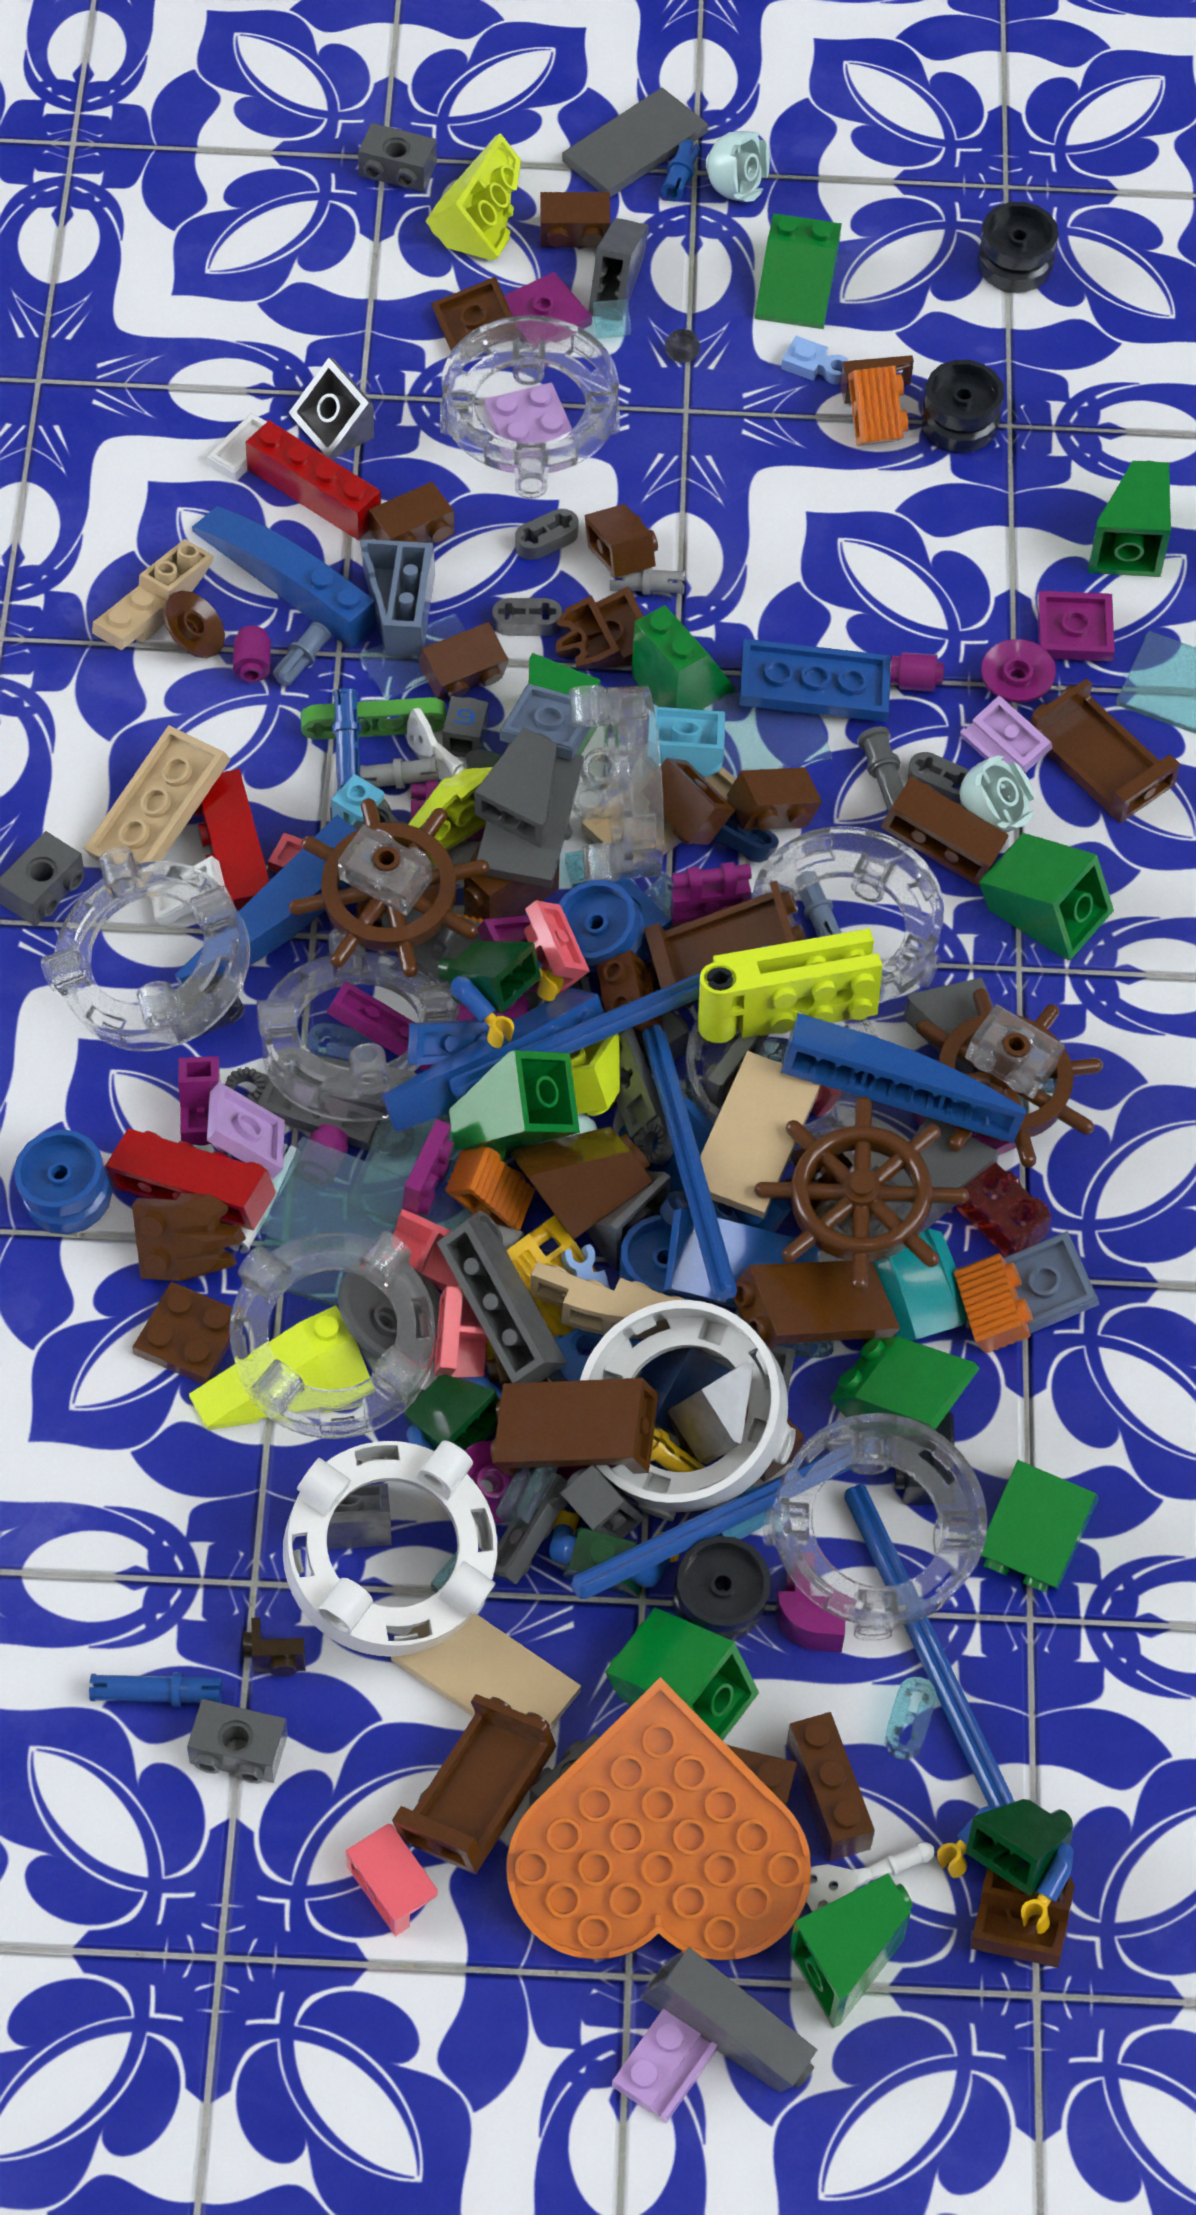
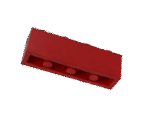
[245,420,381,541]
[194,769,269,922]
[105,1128,276,1231]

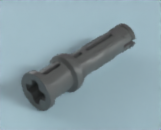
[857,726,904,812]

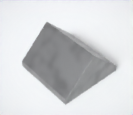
[289,357,374,459]
[586,1171,670,1271]
[668,1361,754,1464]
[327,1483,392,1550]

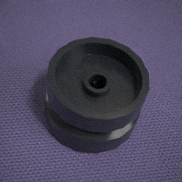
[977,202,1059,292]
[921,360,1004,452]
[672,1536,771,1641]

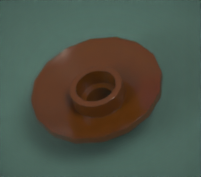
[163,590,225,659]

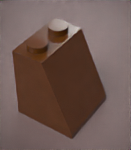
[463,840,560,920]
[510,1127,653,1240]

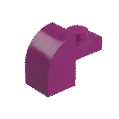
[178,1056,221,1146]
[775,1553,847,1652]

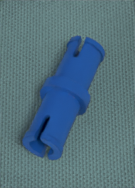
[661,139,700,202]

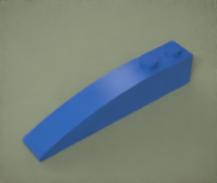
[192,506,376,649]
[175,815,374,997]
[382,987,604,1132]
[781,1013,1026,1143]

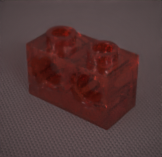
[957,1162,1052,1257]

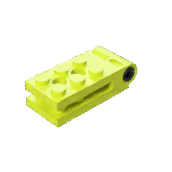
[698,928,883,1043]

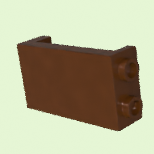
[1031,679,1180,823]
[644,880,807,1011]
[733,1260,900,1353]
[491,1378,658,1477]
[392,1694,557,1875]

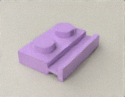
[960,695,1052,773]
[612,2008,718,2123]

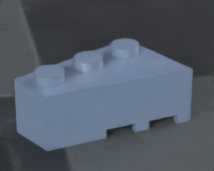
[360,539,435,656]

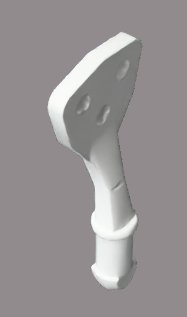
[407,707,464,776]
[806,1842,935,1912]

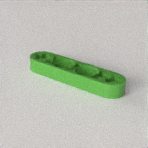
[300,697,447,740]

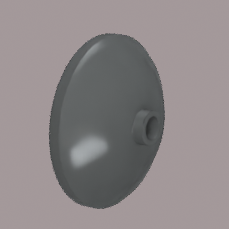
[338,1257,441,1368]

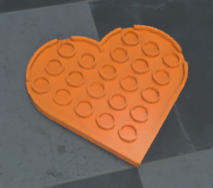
[506,1677,811,1960]

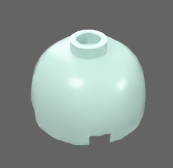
[706,131,770,202]
[959,755,1034,833]

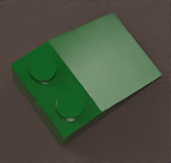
[755,213,842,329]
[829,1337,980,1433]

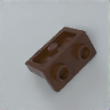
[596,950,665,1033]

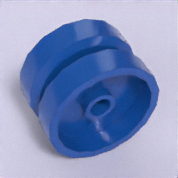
[558,880,648,980]
[13,1129,113,1234]
[619,1215,702,1301]

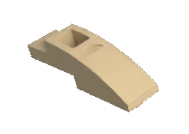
[92,539,214,650]
[529,1262,685,1339]

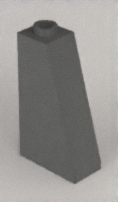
[869,1117,999,1237]
[640,1947,818,2093]

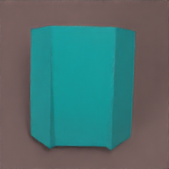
[872,1228,968,1340]

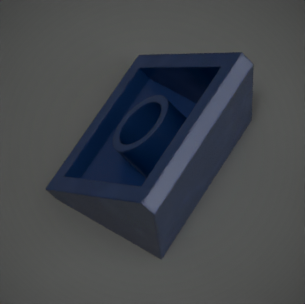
[638,1348,732,1437]

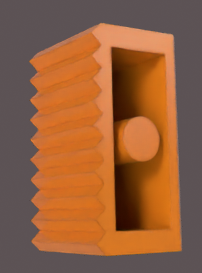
[848,366,908,446]
[444,1146,535,1230]
[954,1253,1033,1353]

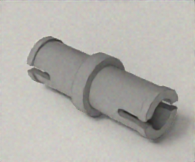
[610,567,685,595]
[360,757,439,789]

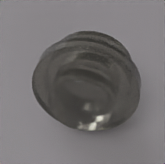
[665,329,700,362]

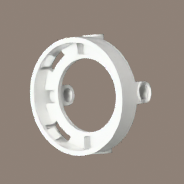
[580,1300,796,1521]
[283,1441,497,1657]

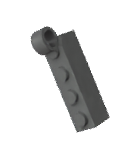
[437,1211,567,1383]

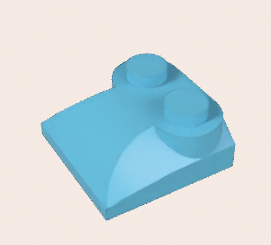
[646,706,725,777]

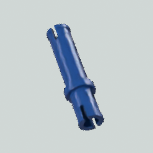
[332,688,362,791]
[89,1672,223,1707]

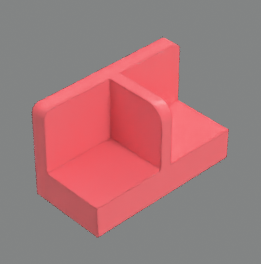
[524,900,590,995]
[381,1209,459,1291]
[433,1286,489,1378]
[345,1824,438,1936]

